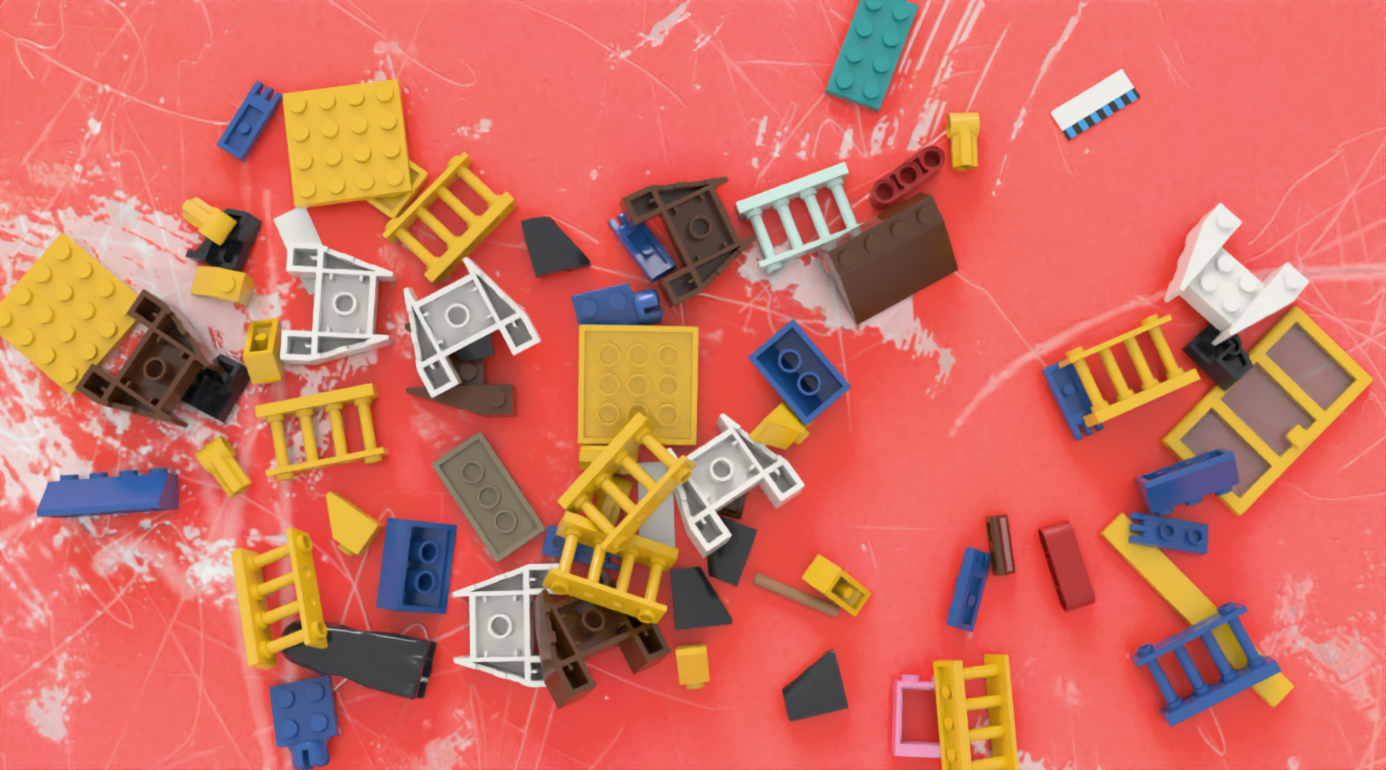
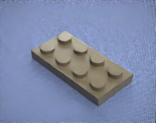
[431,431,547,563]

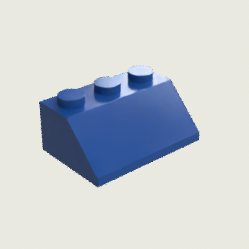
[748,319,851,425]
[1135,447,1239,516]
[376,517,457,614]

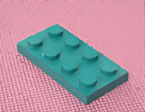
[825,0,919,113]

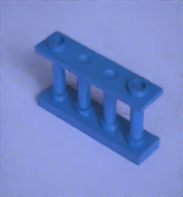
[1130,601,1281,727]

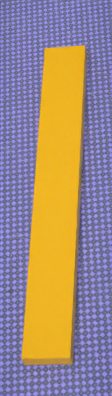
[1100,513,1295,708]

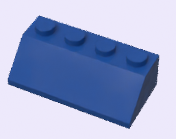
[37,468,179,518]

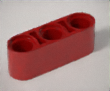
[869,145,946,210]
[1038,520,1095,612]

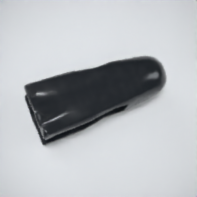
[280,620,437,700]

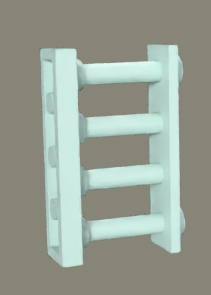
[735,162,865,274]

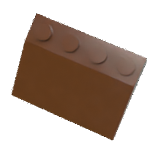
[819,192,958,325]

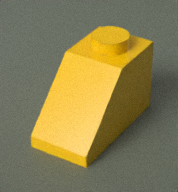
[190,266,255,307]
[242,318,285,384]
[748,401,814,450]
[326,491,384,557]
[802,554,872,617]
[676,643,710,689]

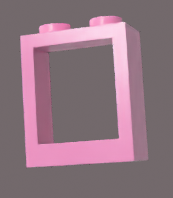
[891,674,941,758]

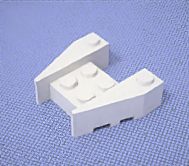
[1164,202,1310,346]
[280,242,397,365]
[403,257,542,398]
[667,413,805,559]
[453,563,560,687]

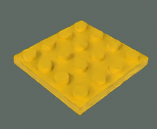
[282,79,413,209]
[0,232,140,396]
[578,324,699,445]

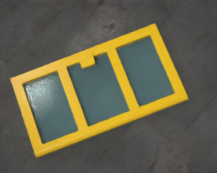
[1161,306,1374,516]

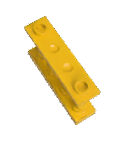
[382,151,518,287]
[1058,314,1200,428]
[255,383,390,482]
[557,412,696,554]
[542,511,679,624]
[231,527,328,670]
[933,654,1019,770]

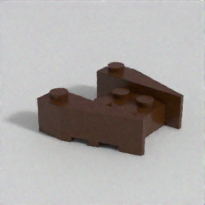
[618,177,756,308]
[75,289,225,428]
[405,323,517,418]
[531,568,671,710]

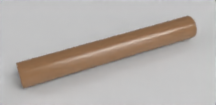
[753,572,840,617]

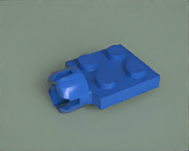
[571,281,663,326]
[269,675,340,770]

